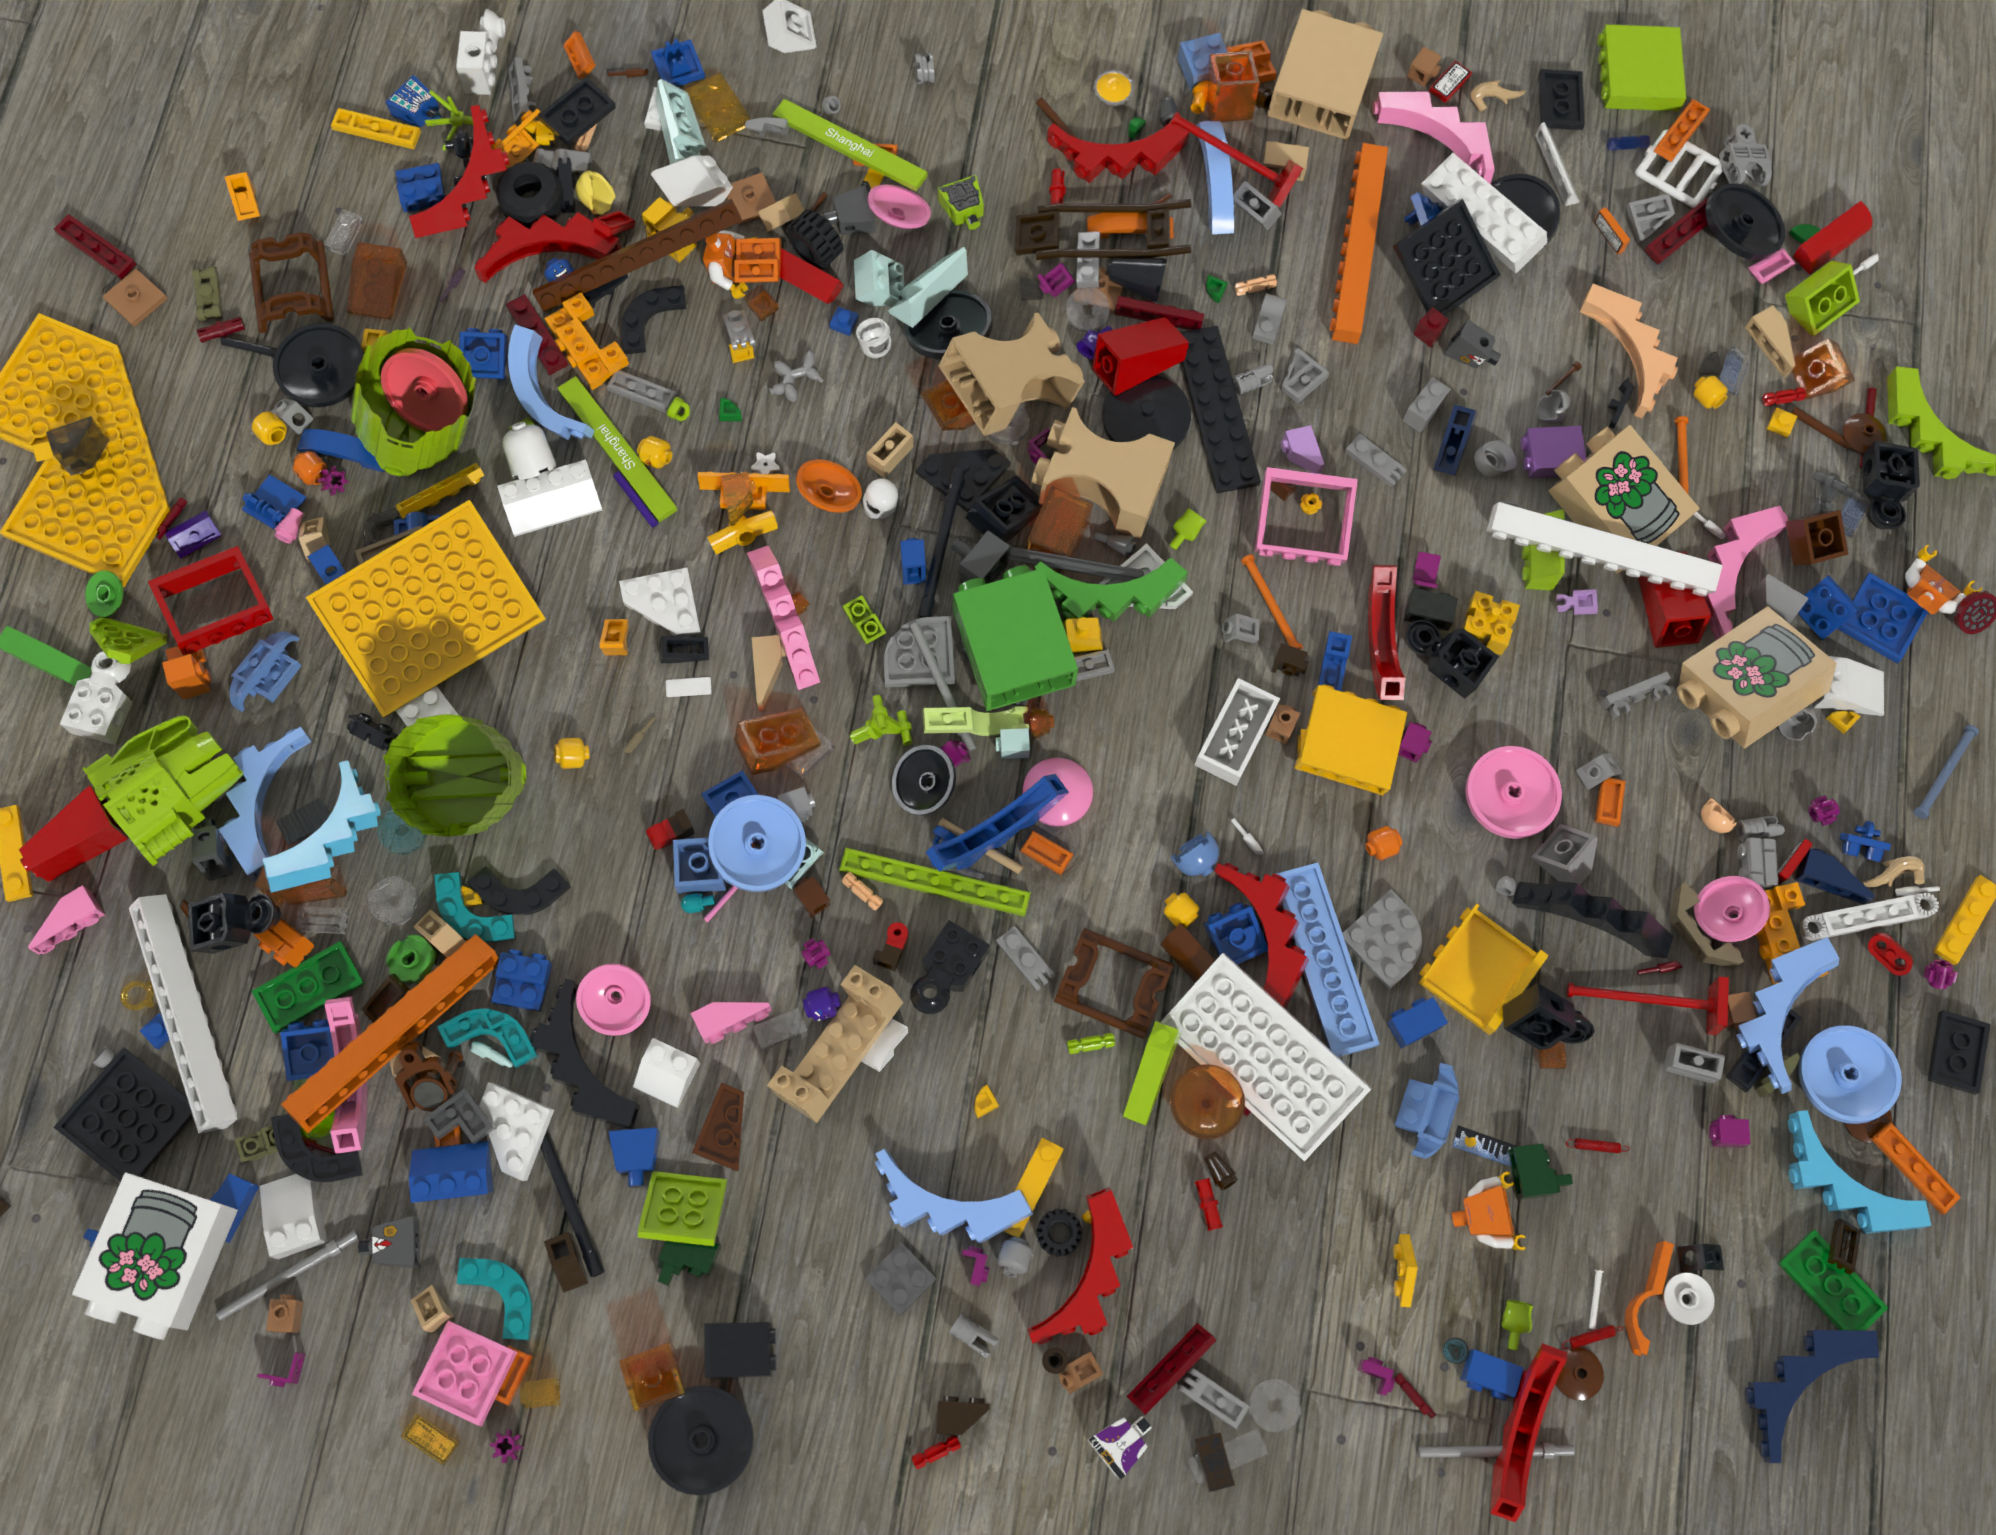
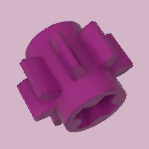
[317,466,349,496]
[1808,795,1840,826]
[801,938,831,969]
[1923,959,1958,989]
[489,1429,524,1463]

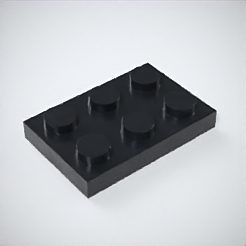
[1539,69,1585,130]
[538,77,616,146]
[1927,1010,1991,1095]

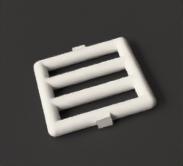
[1635,130,1723,208]

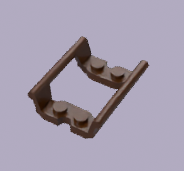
[249,232,334,333]
[1054,928,1174,1039]

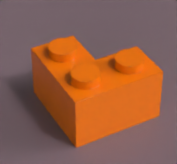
[162,646,212,700]

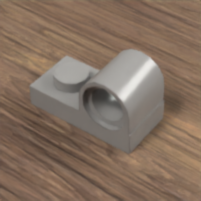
[1252,293,1287,345]

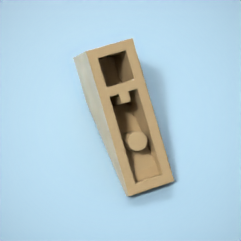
[1745,306,1796,378]
[752,635,786,711]

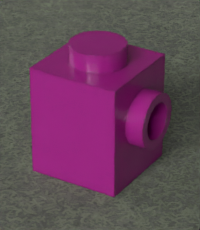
[1398,722,1432,763]
[1708,1115,1751,1148]

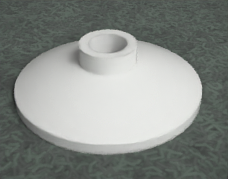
[1663,1273,1714,1325]

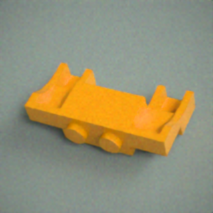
[544,293,629,390]
[1755,882,1828,985]

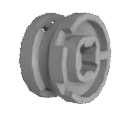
[914,52,935,85]

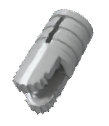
[1232,364,1273,395]
[1735,815,1785,841]
[949,1313,999,1358]

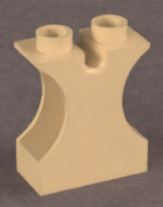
[939,313,1085,436]
[1032,407,1175,539]

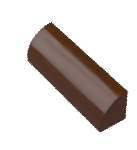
[1160,923,1215,983]

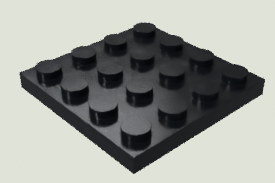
[1393,199,1501,316]
[53,1047,193,1182]

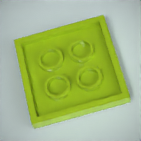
[637,1171,727,1246]

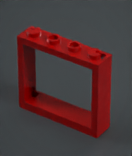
[147,546,274,656]

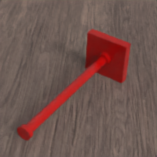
[1170,111,1303,207]
[1567,976,1729,1036]

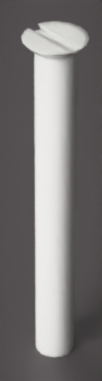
[1589,1270,1604,1330]

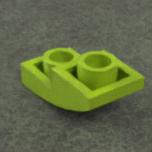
[842,595,886,645]

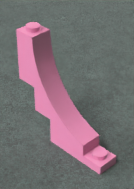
[1373,92,1495,184]
[1704,506,1788,640]

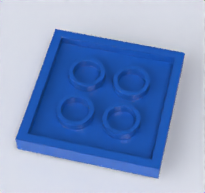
[1837,573,1928,664]

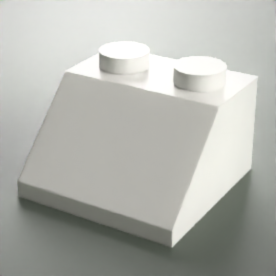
[763,0,816,53]
[633,1038,700,1108]

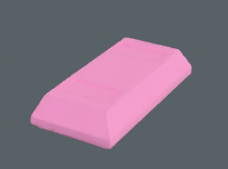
[1749,248,1796,284]

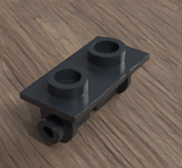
[347,713,398,751]

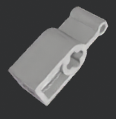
[533,148,593,181]

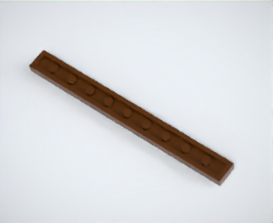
[533,198,742,312]

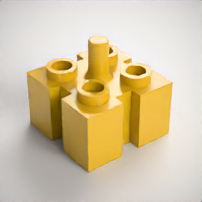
[642,197,697,263]
[1461,591,1520,655]

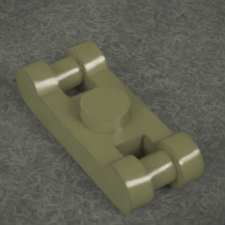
[192,266,223,321]

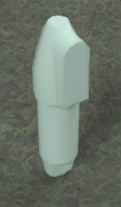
[470,1041,513,1067]

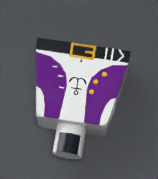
[1087,1416,1152,1480]

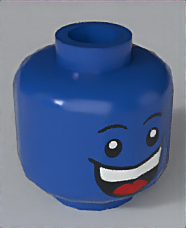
[544,258,575,282]

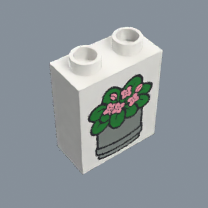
[72,1173,238,1340]

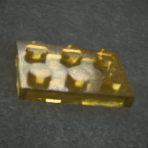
[684,72,751,142]

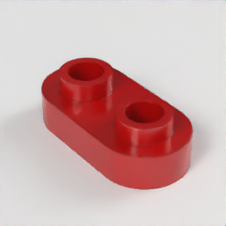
[1868,933,1913,976]

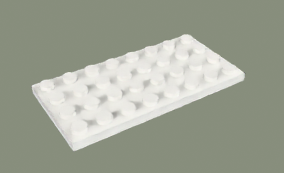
[1160,953,1372,1161]

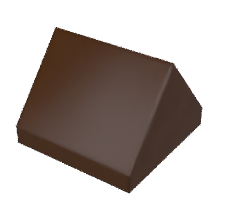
[1270,481,1297,501]

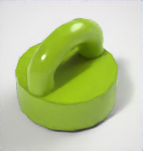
[666,396,690,421]

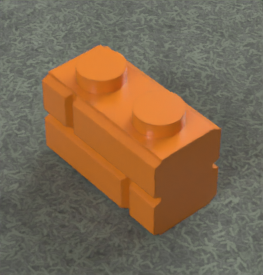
[254,918,314,967]

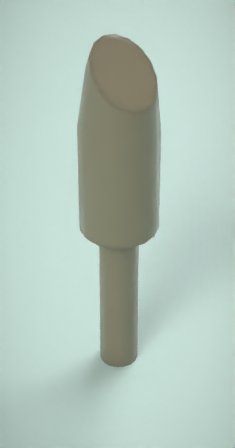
[624,717,656,753]

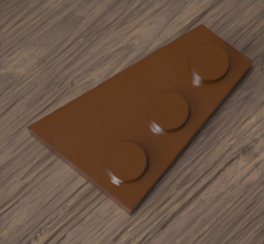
[692,1083,744,1172]

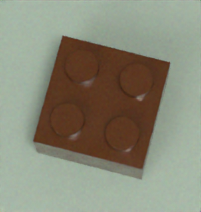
[1785,510,1848,566]

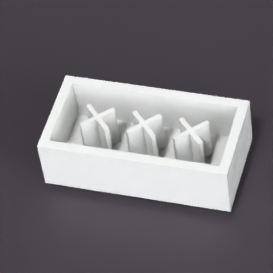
[1195,678,1280,786]

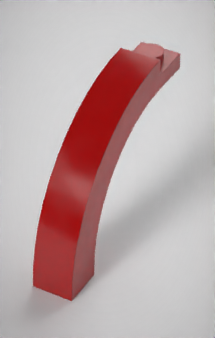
[1368,565,1405,700]

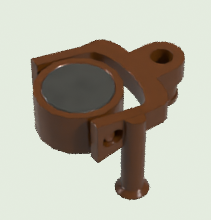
[395,1041,463,1112]

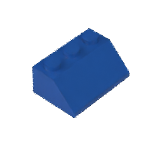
[409,1141,493,1203]

